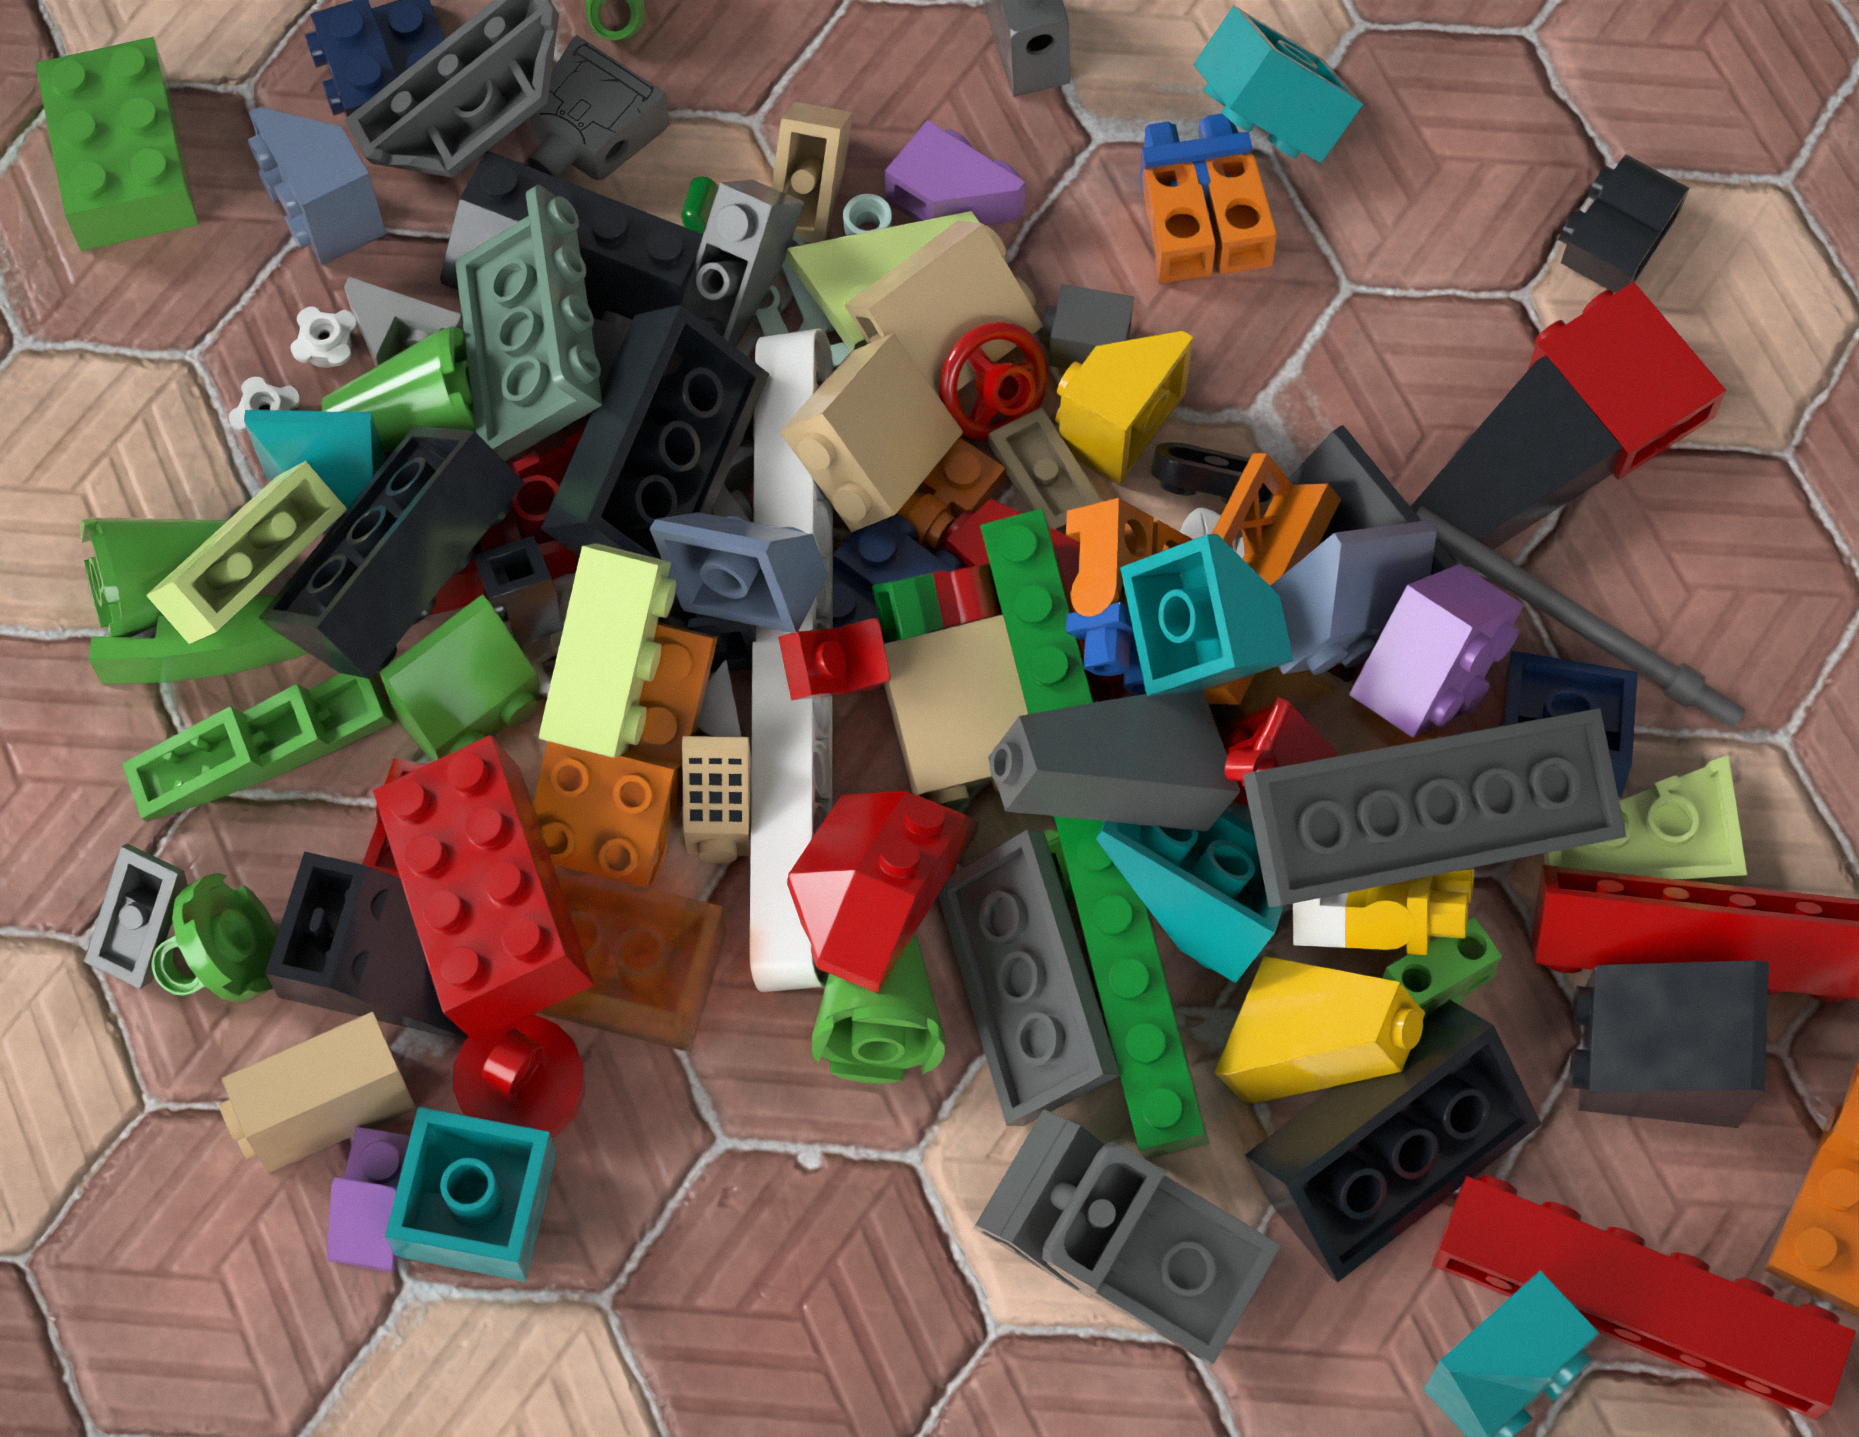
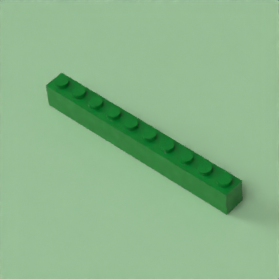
[980,508,1210,1160]

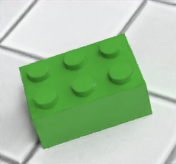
[35,37,199,251]

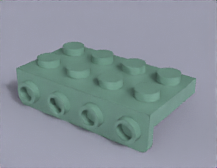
[455,185,603,462]

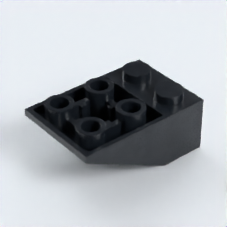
[265,851,468,1041]

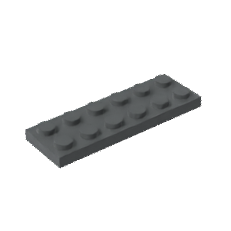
[1243,708,1626,908]

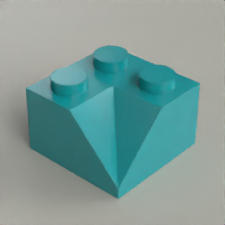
[1193,5,1363,163]
[1120,534,1294,696]
[385,1107,557,1282]
[1423,1270,1599,1437]

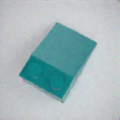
[1096,810,1284,983]

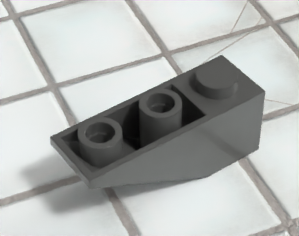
[681,179,804,348]

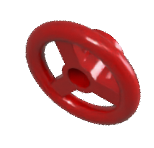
[939,321,1048,442]

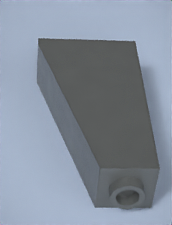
[988,690,1241,831]

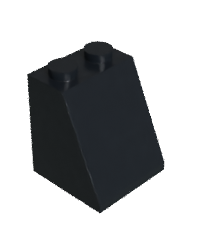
[1569,960,1769,1128]

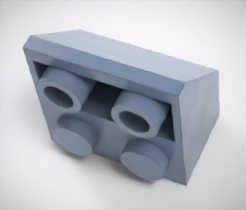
[248,107,386,266]

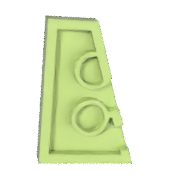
[785,211,1005,351]
[1544,754,1747,885]

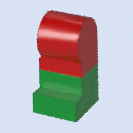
[872,563,1002,641]

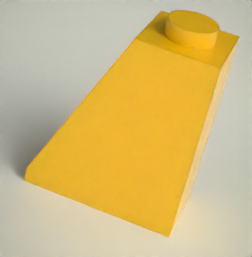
[1214,956,1425,1104]

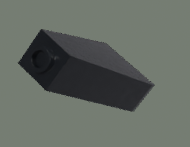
[1410,355,1622,567]

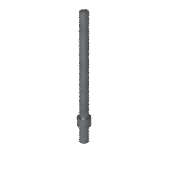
[1416,506,1745,729]

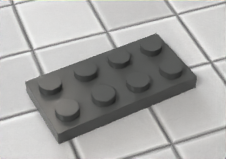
[938,830,1120,1126]

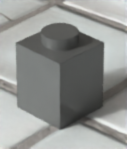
[1040,284,1134,369]

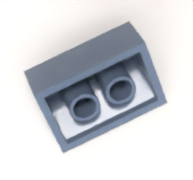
[1270,520,1437,675]

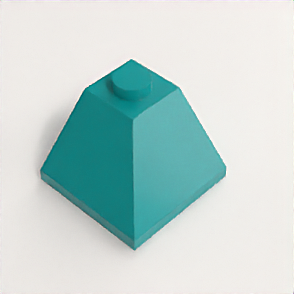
[244,410,387,534]

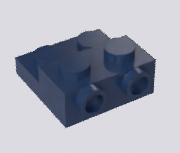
[304,0,445,135]
[833,514,966,687]
[1499,650,1638,798]

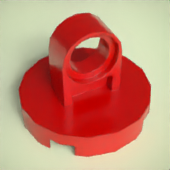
[452,1014,585,1138]

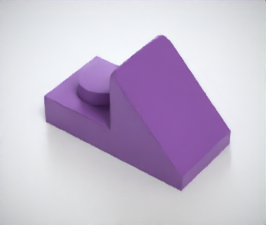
[327,1126,410,1273]

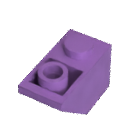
[885,120,1026,225]

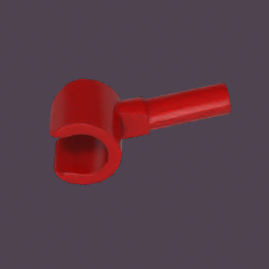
[1225,697,1293,787]

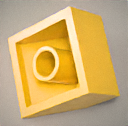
[1055,331,1193,486]

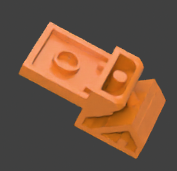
[533,622,718,896]
[1764,1061,1859,1317]

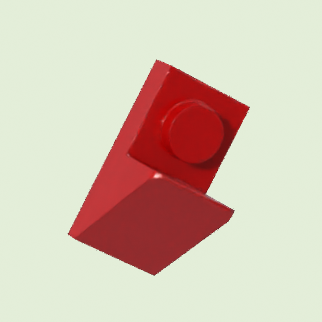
[778,618,891,701]

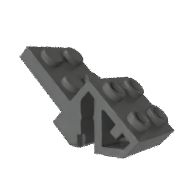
[973,1109,1282,1365]

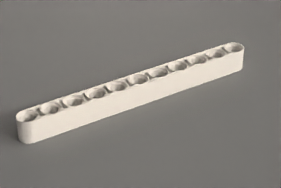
[750,328,833,992]

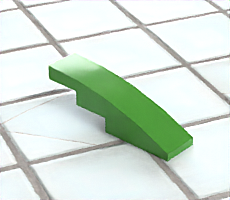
[88,595,309,684]
[122,673,394,822]

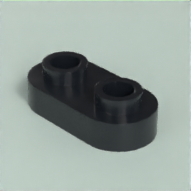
[1151,442,1273,504]

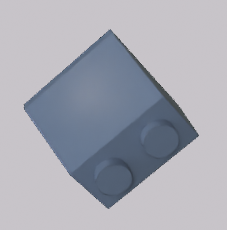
[650,512,827,633]

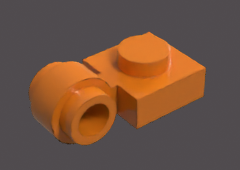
[897,437,1006,550]

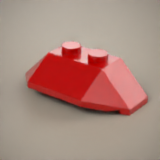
[787,791,979,994]

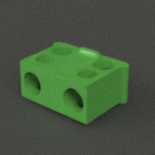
[1382,916,1503,1019]

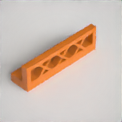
[1203,453,1341,705]

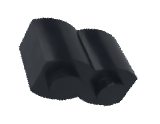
[1559,154,1690,293]

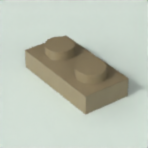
[988,407,1103,534]

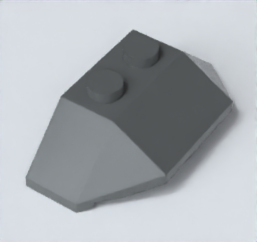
[345,0,559,178]

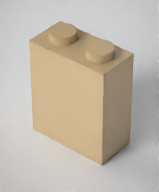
[844,221,1043,397]
[780,333,963,532]
[884,615,1028,806]
[218,1012,416,1173]

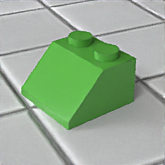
[380,594,543,762]

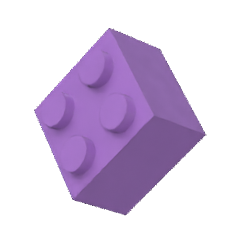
[1349,564,1524,738]

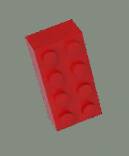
[373,735,594,1041]

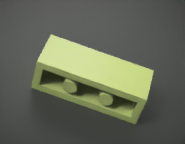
[146,461,348,644]
[538,543,676,758]

